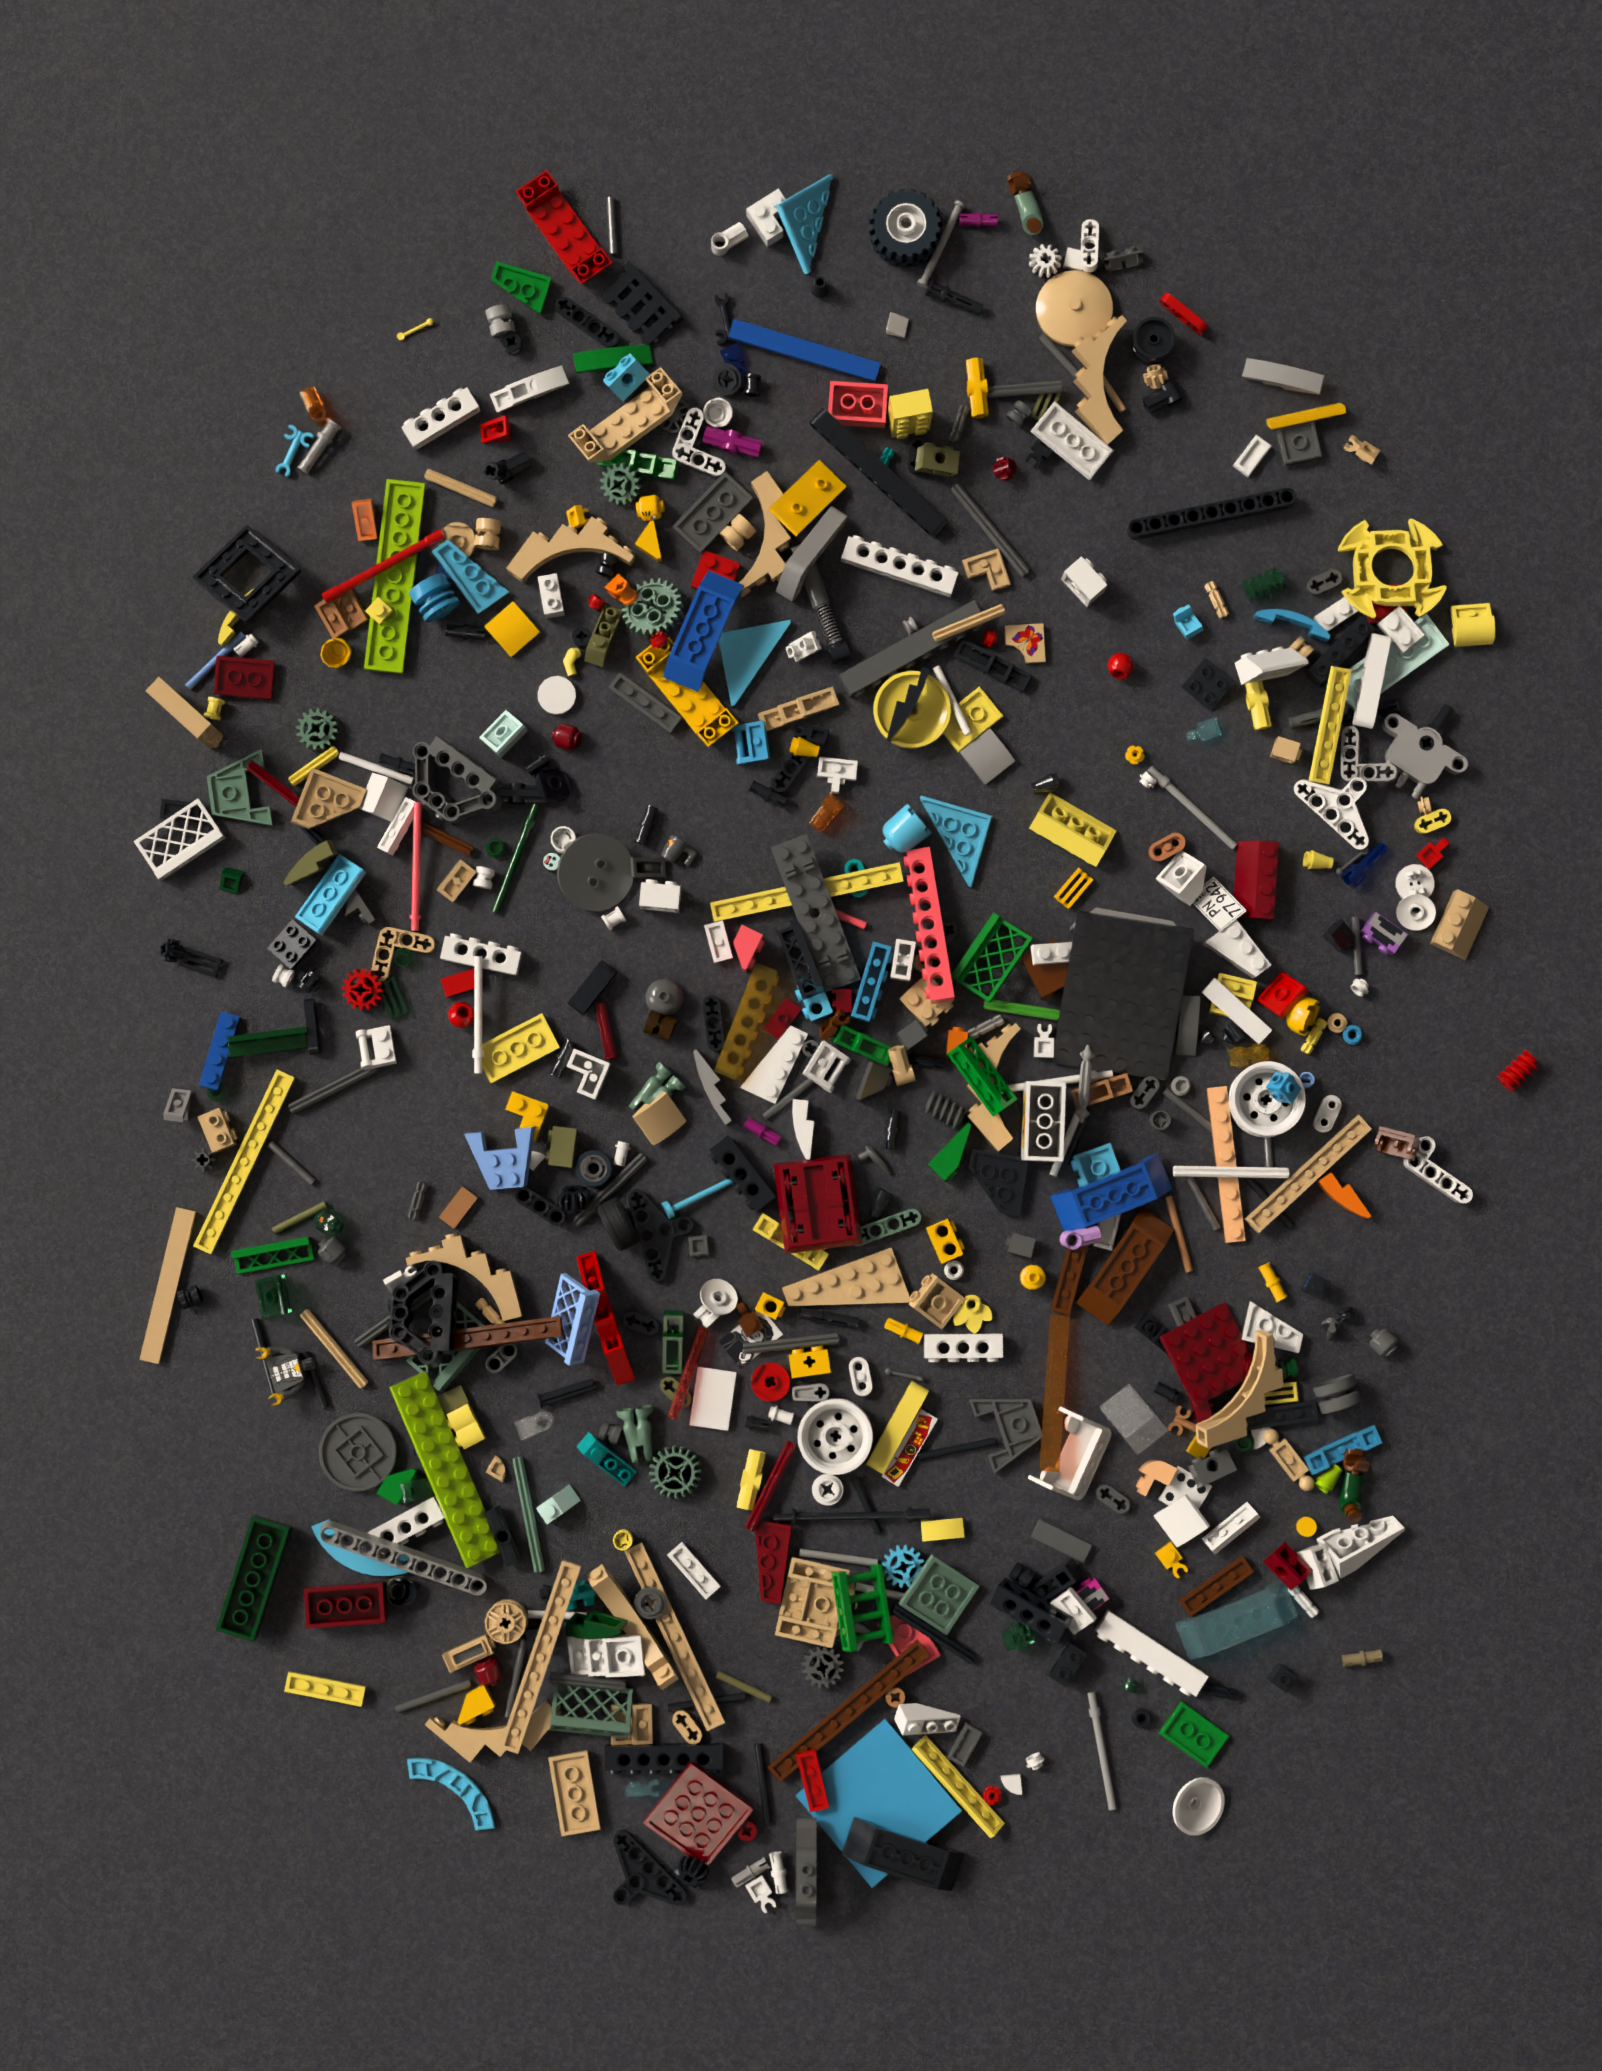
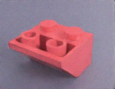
[733,925,765,973]

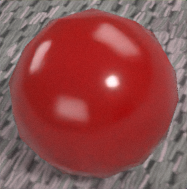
[1107,652,1134,679]
[448,1002,474,1028]

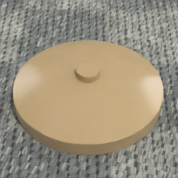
[1036,270,1113,347]

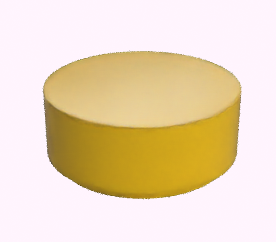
[1296,1517,1317,1537]

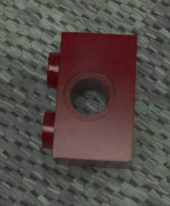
[1263,1542,1312,1591]

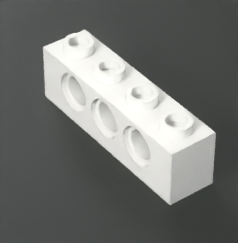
[401,387,480,451]
[440,933,522,976]
[924,1334,1003,1362]
[367,1496,445,1555]

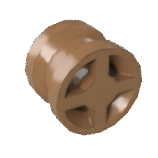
[885,1686,905,1707]

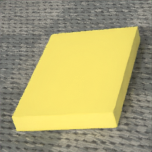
[943,686,1004,753]

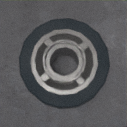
[575,1150,613,1187]

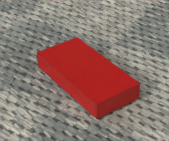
[440,968,483,998]

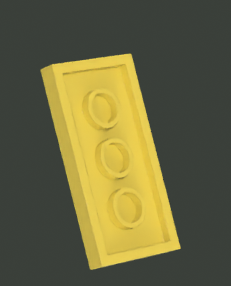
[473,1013,560,1084]

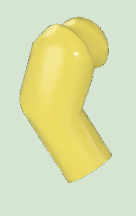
[563,648,581,677]

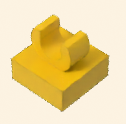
[566,505,589,529]

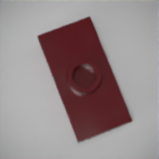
[763,998,802,1040]

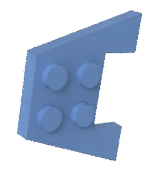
[464,1126,535,1190]

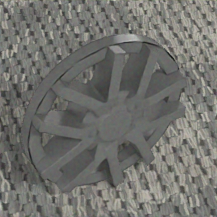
[659,399,691,433]

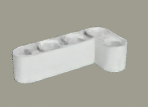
[1404,1137,1473,1203]

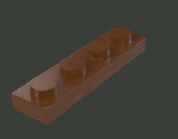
[1050,1235,1088,1315]
[1178,1555,1254,1617]

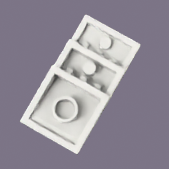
[567,1634,645,1677]

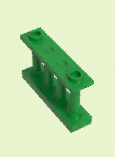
[831,1564,894,1652]

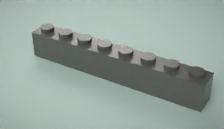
[839,600,984,698]

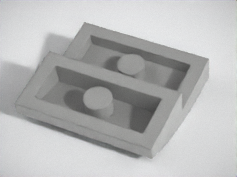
[960,729,1015,784]

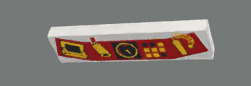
[881,1409,938,1487]

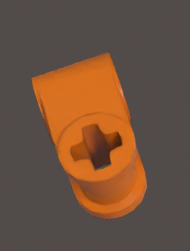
[604,574,638,605]

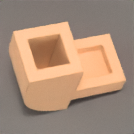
[1136,1460,1177,1496]

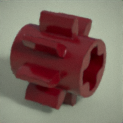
[993,456,1017,481]

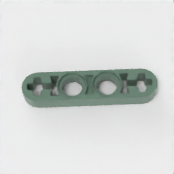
[851,1209,921,1246]

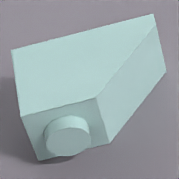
[536,1484,581,1524]

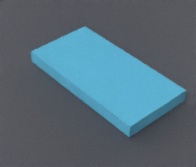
[295,854,366,936]

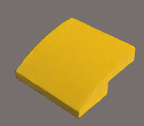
[484,601,540,657]

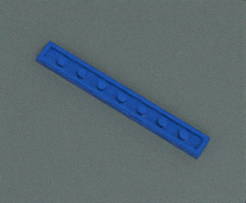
[728,319,881,383]

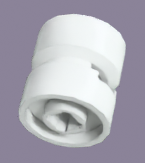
[551,826,577,854]

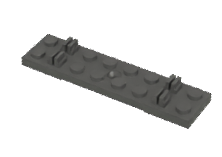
[770,834,861,993]

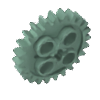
[621,578,684,638]

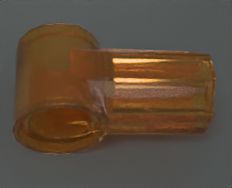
[300,386,329,427]
[809,792,846,833]

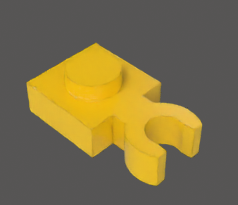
[1155,1542,1188,1578]

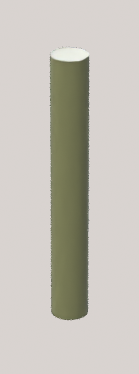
[272,1201,327,1234]
[716,1671,772,1703]

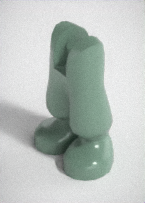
[629,1061,686,1110]
[616,1405,653,1463]

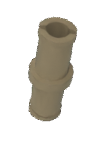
[1342,1649,1383,1668]

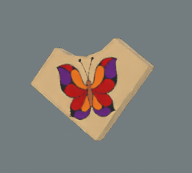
[1004,623,1046,664]

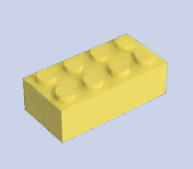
[887,389,933,439]

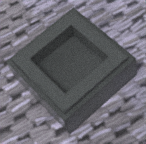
[688,1235,709,1256]

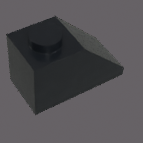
[1322,919,1355,952]

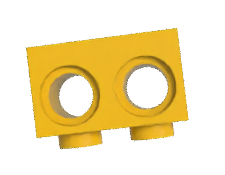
[926,1219,965,1264]

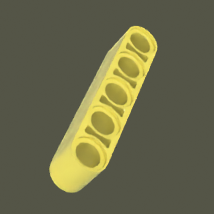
[866,1381,929,1474]

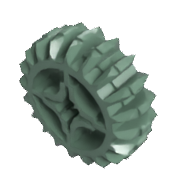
[649,1446,702,1499]

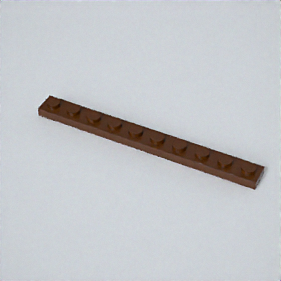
[372,1316,563,1361]
[767,1639,930,1782]

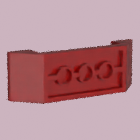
[515,170,613,285]

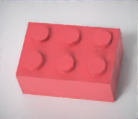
[828,381,888,428]

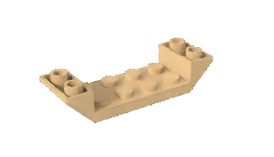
[568,367,682,462]

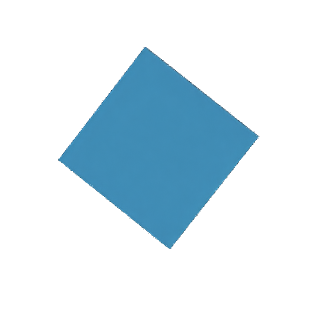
[795,1718,962,1888]

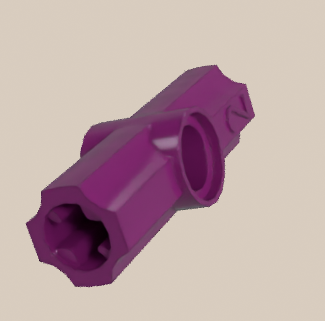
[702,426,762,458]

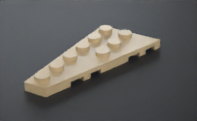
[782,1248,911,1306]

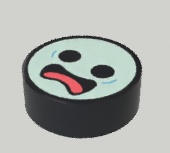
[542,852,560,872]

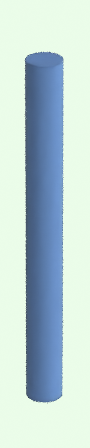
[185,631,246,690]

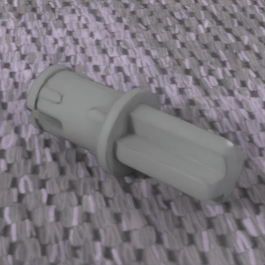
[731,1857,770,1888]

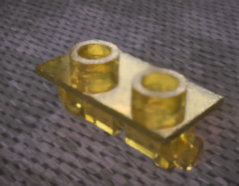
[1228,1044,1270,1068]

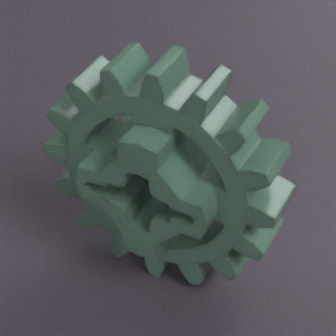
[600,462,642,505]
[295,708,338,751]

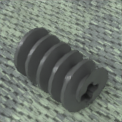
[925,1091,968,1130]

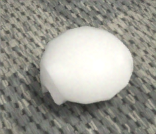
[703,398,733,427]

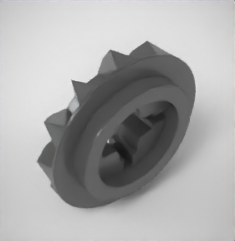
[634,1587,666,1619]

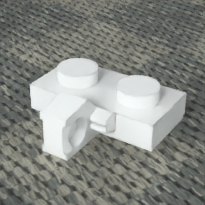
[817,757,858,794]

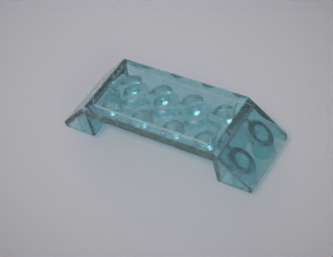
[1175,1580,1298,1660]

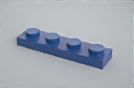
[199,1012,240,1091]

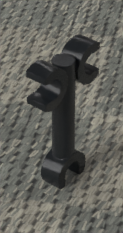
[714,293,738,346]

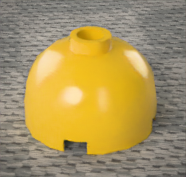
[1286,997,1320,1036]

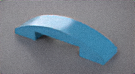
[1253,609,1330,642]
[1304,1425,1382,1475]

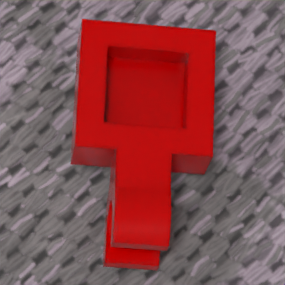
[1415,837,1449,870]

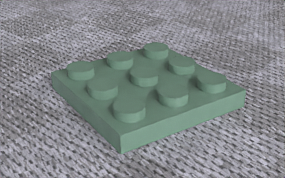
[899,1554,979,1635]

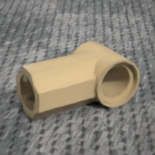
[888,1045,916,1086]

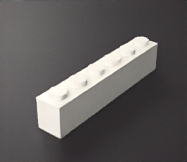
[1095,1610,1208,1696]

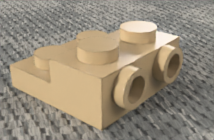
[899,977,954,1027]
[909,1273,965,1329]

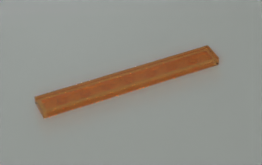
[1039,1314,1070,1472]

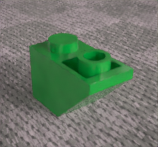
[377,1468,419,1505]

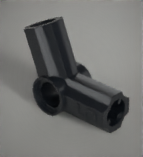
[483,451,532,485]

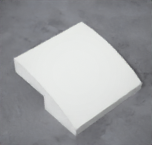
[1154,1494,1210,1547]

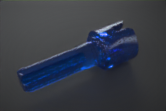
[1341,843,1388,889]

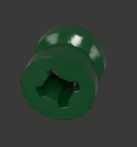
[1278,1358,1298,1379]

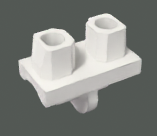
[786,631,822,662]

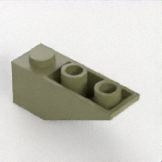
[584,604,622,667]

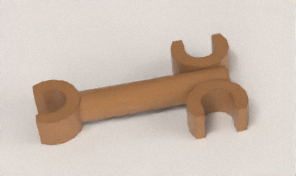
[1167,1405,1196,1436]

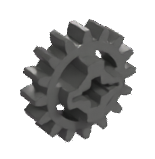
[801,1645,844,1688]

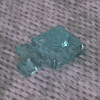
[1185,717,1222,742]
[625,1779,659,1797]

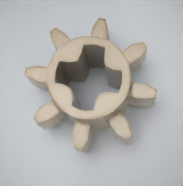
[1143,365,1168,389]

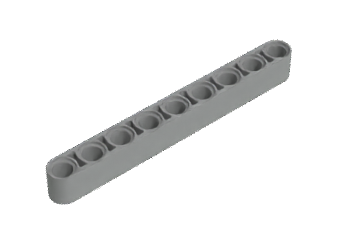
[320,1521,487,1595]

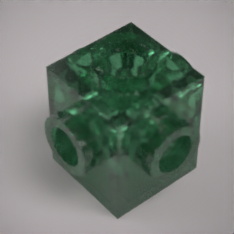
[1001,1622,1035,1651]

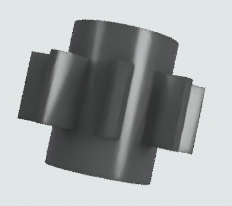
[191,1148,217,1172]

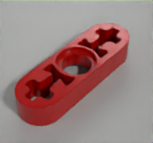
[1159,292,1208,335]

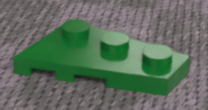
[491,261,552,315]

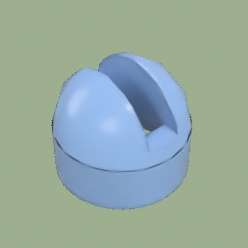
[1299,1072,1315,1089]

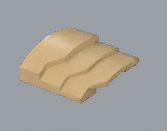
[775,1557,855,1648]

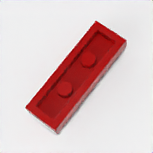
[796,1749,829,1812]

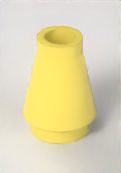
[1303,850,1333,869]

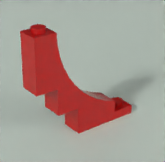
[576,1251,635,1386]

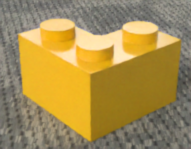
[505,1091,550,1142]

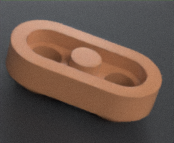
[1148,833,1185,862]

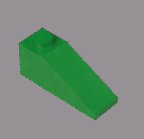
[927,1122,971,1181]

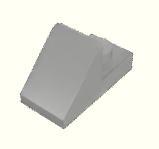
[163,1088,192,1122]

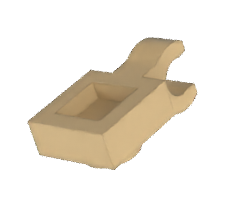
[1343,435,1380,464]

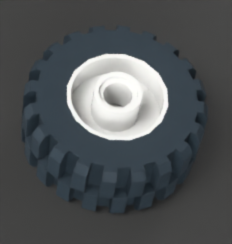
[869,188,943,267]

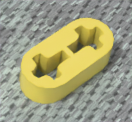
[1414,809,1451,834]

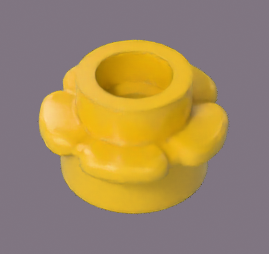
[1125,746,1145,765]

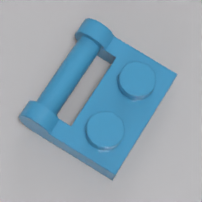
[732,721,770,765]

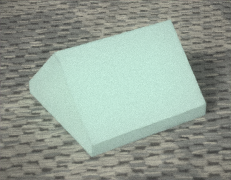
[479,710,527,758]

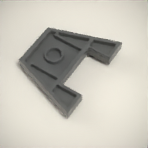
[969,1399,1043,1474]

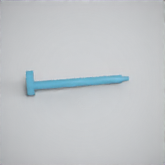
[661,1174,742,1219]

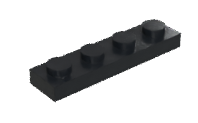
[1246,1400,1319,1431]

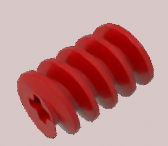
[1496,1050,1538,1093]

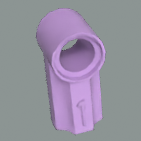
[1060,1225,1101,1249]

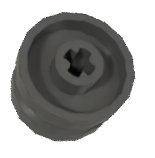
[1312,1374,1362,1414]

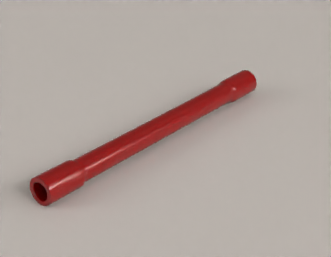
[321,529,445,604]

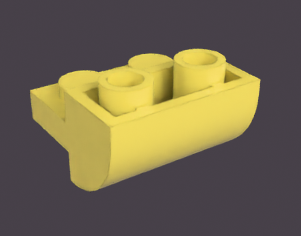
[1450,603,1495,647]

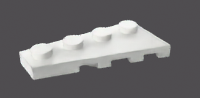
[740,1026,808,1104]

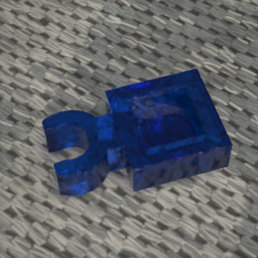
[720,343,747,375]

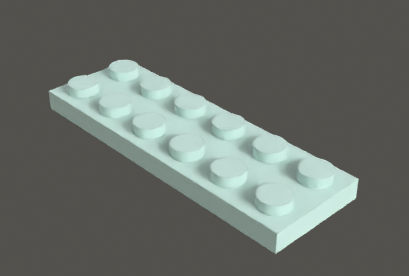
[1346,613,1449,712]

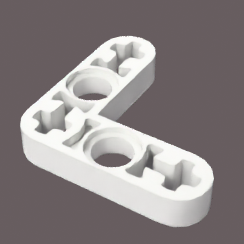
[672,408,725,477]

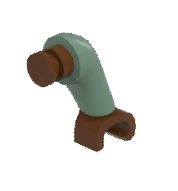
[1007,171,1043,235]

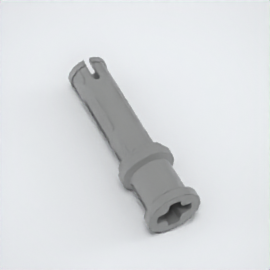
[298,418,342,474]

